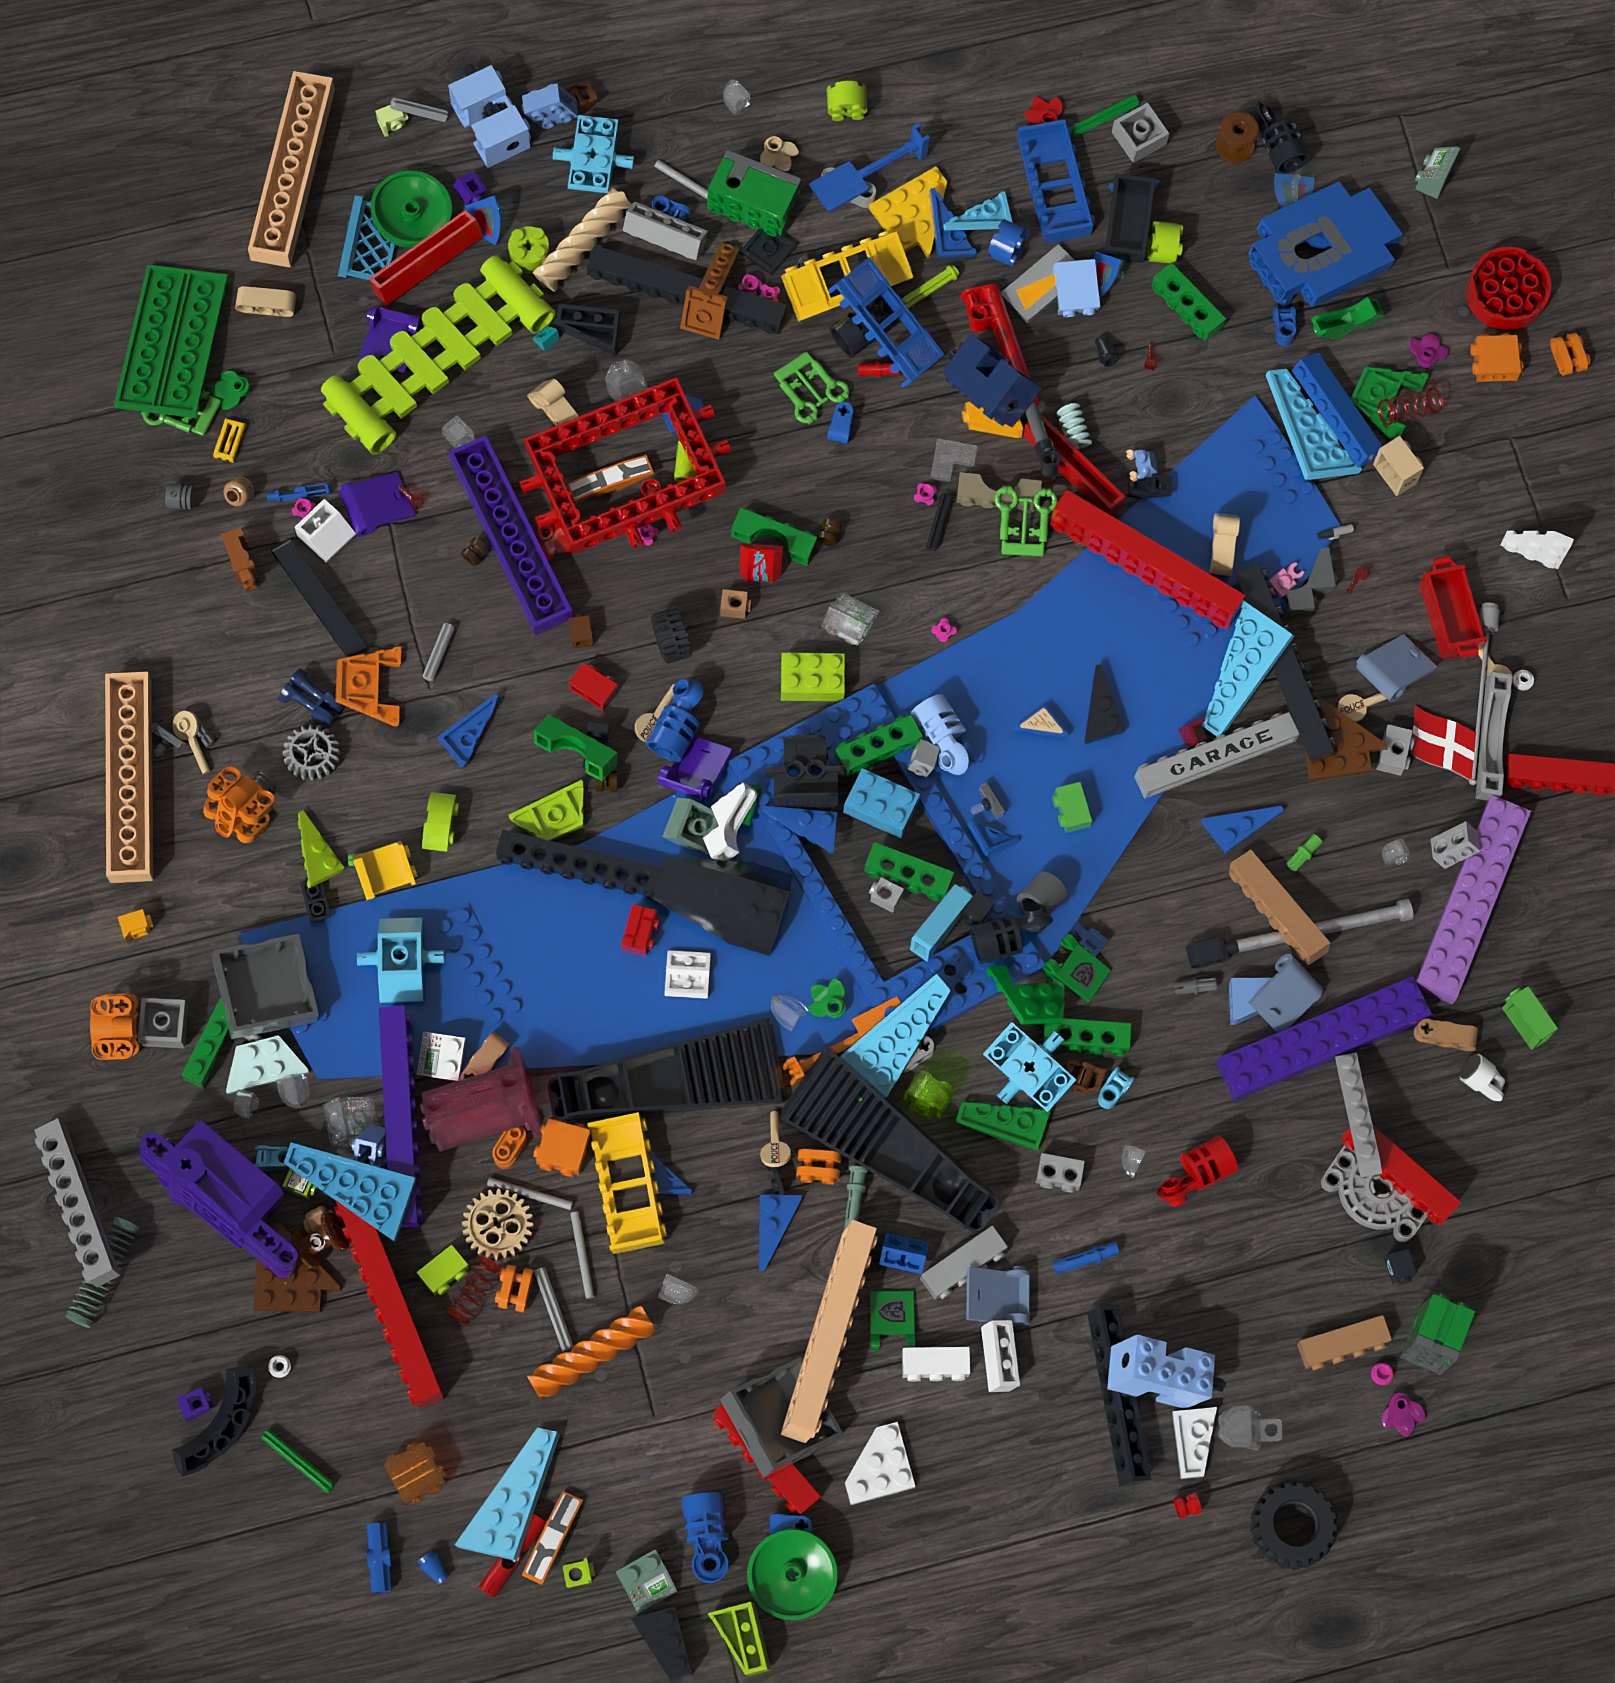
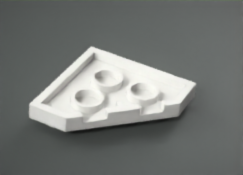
[1500,531,1574,569]
[845,1422,915,1505]

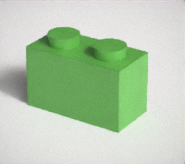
[1052,782,1092,833]

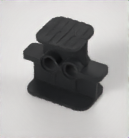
[766,735,845,809]

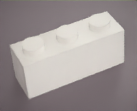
[981,1320,1020,1392]
[902,1347,970,1382]

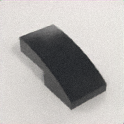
[1128,474,1172,498]

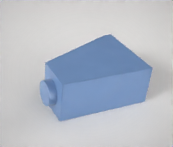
[1229,978,1272,1025]

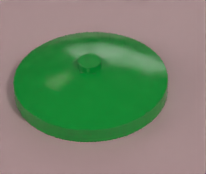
[371,171,452,248]
[747,1528,838,1620]

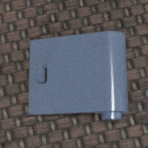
[1356,634,1437,702]
[1248,954,1323,1033]
[966,1266,1030,1326]

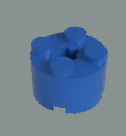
[988,219,1030,267]

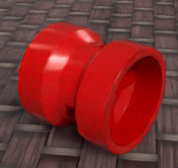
[641,479,661,498]
[1173,1492,1202,1520]

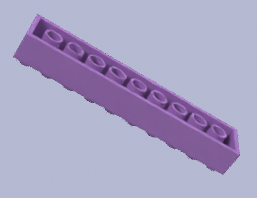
[1415,795,1531,1004]

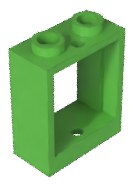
[1502,987,1558,1050]

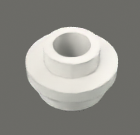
[1513,670,1534,690]
[268,1355,291,1378]

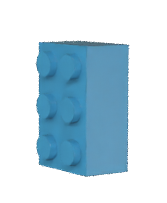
[843,768,920,838]

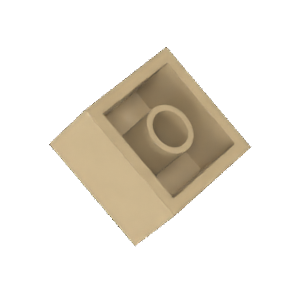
[1373,436,1424,496]

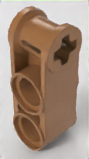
[1413,1019,1478,1051]
[460,1031,511,1090]

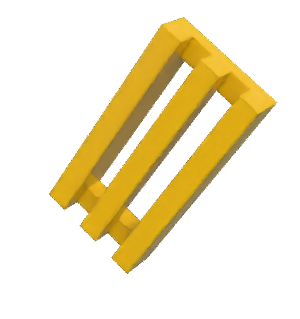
[213,418,246,463]

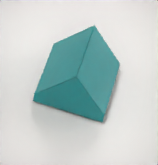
[533,326,560,352]

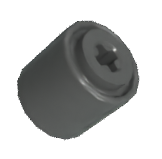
[1017,871,1067,915]

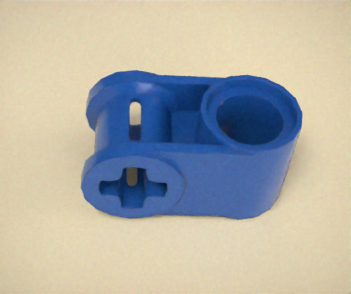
[651,196,691,221]
[1273,306,1296,346]
[827,402,853,444]
[769,1514,812,1534]

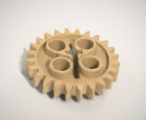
[462,1189,533,1261]

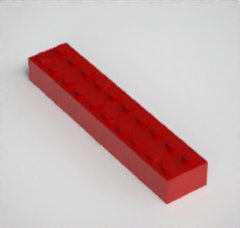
[1050,489,1245,630]
[334,1201,444,1410]

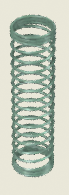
[65,1217,140,1328]

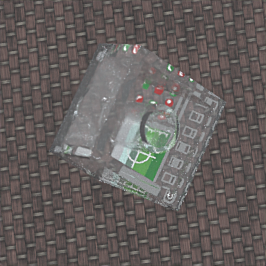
[821,593,879,646]
[323,1097,378,1147]

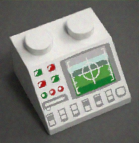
[417,1032,466,1081]

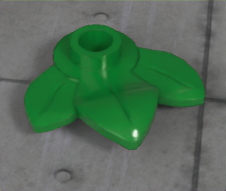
[210,371,250,410]
[807,978,846,1018]

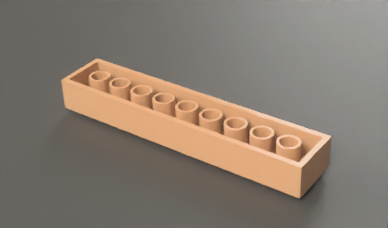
[248,71,335,267]
[105,672,153,883]
[780,1220,878,1443]

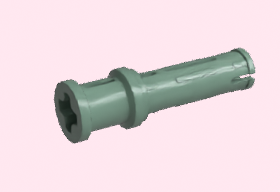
[843,1166,868,1231]

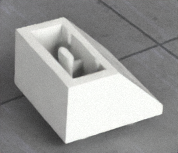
[295,499,356,563]

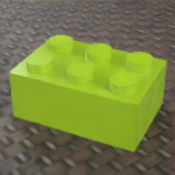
[781,653,845,701]

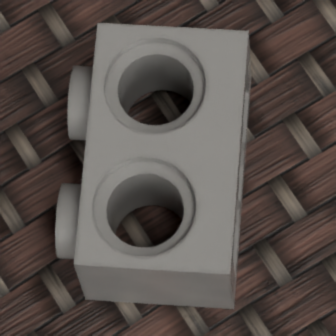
[1431,821,1480,869]
[1036,1153,1084,1193]

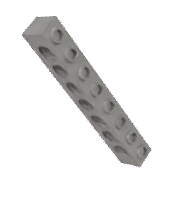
[35,1118,120,1287]

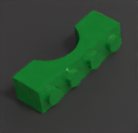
[731,508,817,566]
[534,715,617,782]
[181,998,230,1089]

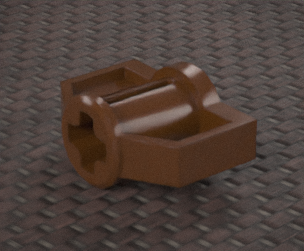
[566,84,599,115]
[1066,1059,1107,1094]

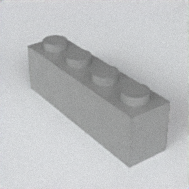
[623,201,708,260]
[920,1226,1008,1300]

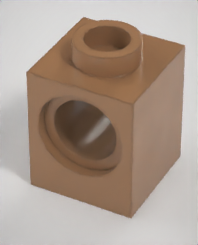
[720,589,751,619]

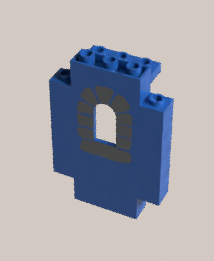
[1248,181,1403,308]

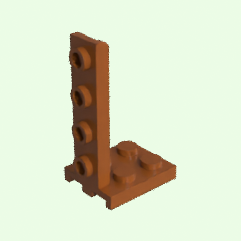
[680,243,740,340]

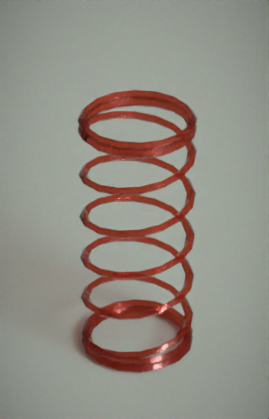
[1378,387,1443,425]
[445,1255,502,1325]

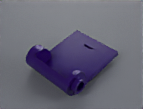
[357,306,422,374]
[338,472,416,537]
[658,736,733,800]

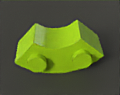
[422,792,459,852]

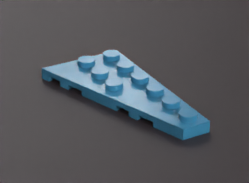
[284,1142,416,1242]

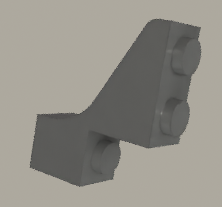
[1284,547,1338,617]

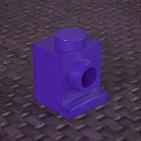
[452,170,487,205]
[176,1388,214,1422]

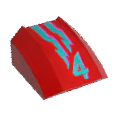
[740,544,783,584]

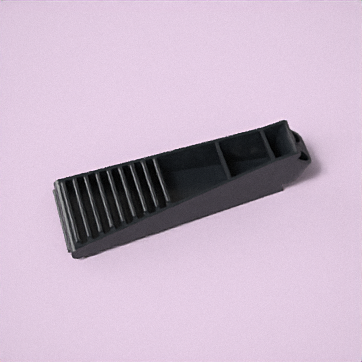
[548,1018,786,1120]
[779,1046,999,1232]

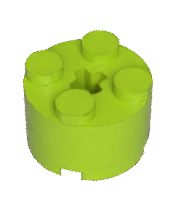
[827,81,868,121]
[1147,221,1183,264]
[508,227,550,274]

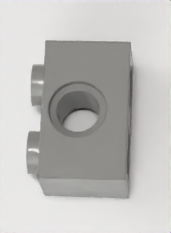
[1376,725,1414,776]

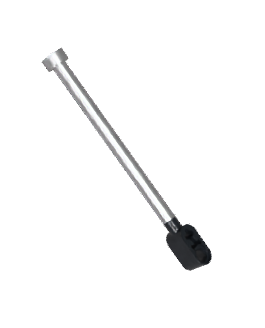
[1185,899,1413,968]

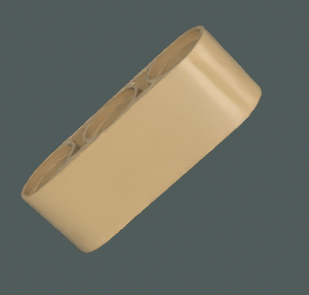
[235,286,296,317]

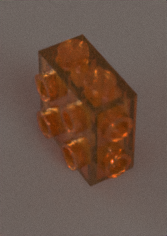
[384,1441,447,1506]

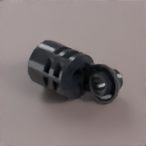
[1251,101,1311,174]
[829,292,899,358]
[970,905,1054,964]

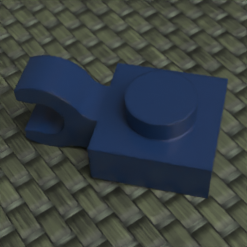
[1070,922,1109,957]

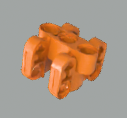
[203,767,274,843]
[90,993,141,1060]

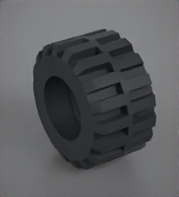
[651,607,692,664]

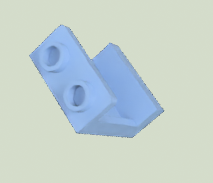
[1052,259,1100,317]

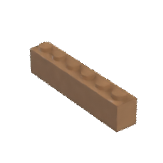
[1229,850,1330,965]

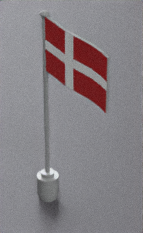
[1410,603,1500,785]

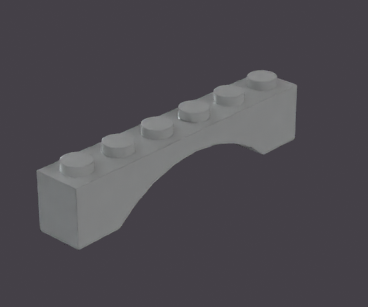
[1475,672,1512,800]
[1335,1053,1382,1178]

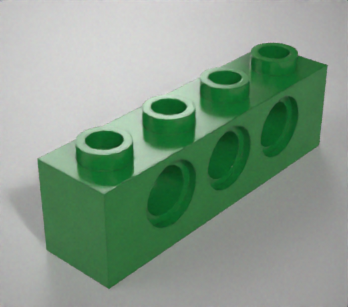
[1151,262,1226,341]
[835,715,923,777]
[864,842,954,901]
[1042,1018,1131,1056]

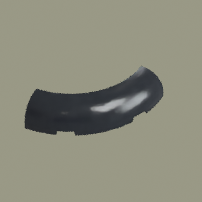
[171,1367,256,1477]

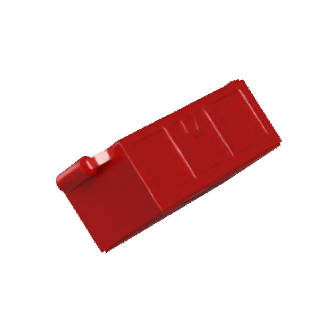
[1419,556,1487,660]

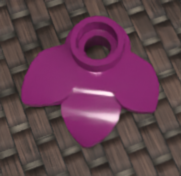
[1409,333,1449,368]
[1382,1393,1425,1437]

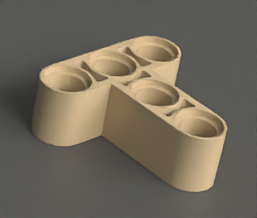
[528,379,579,426]
[1210,513,1240,576]

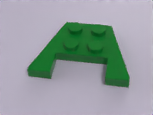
[1350,367,1429,440]
[986,963,1064,1025]

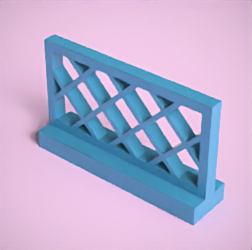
[338,196,395,280]

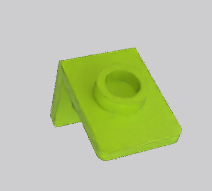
[563,1557,595,1588]

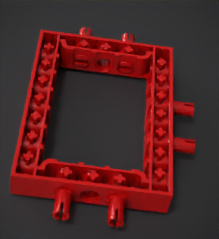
[519,377,731,554]

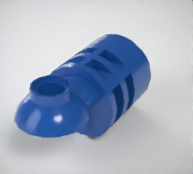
[645,679,704,762]
[681,1492,729,1583]

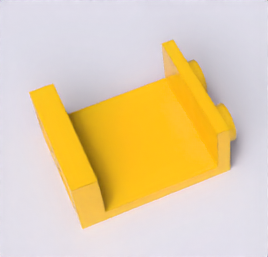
[352,841,418,900]

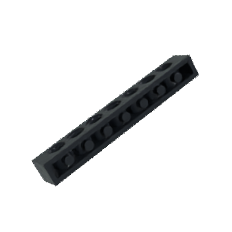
[496,829,661,900]
[1087,1304,1152,1487]

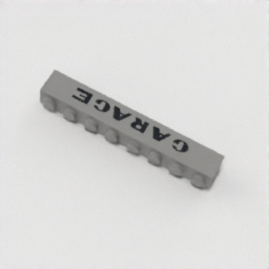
[1134,713,1299,799]

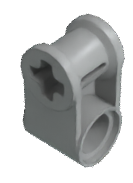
[902,1036,934,1073]

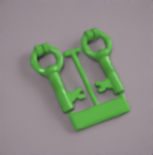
[774,352,849,425]
[141,390,221,436]
[994,486,1058,556]

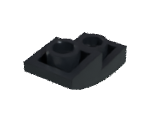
[300,882,331,923]

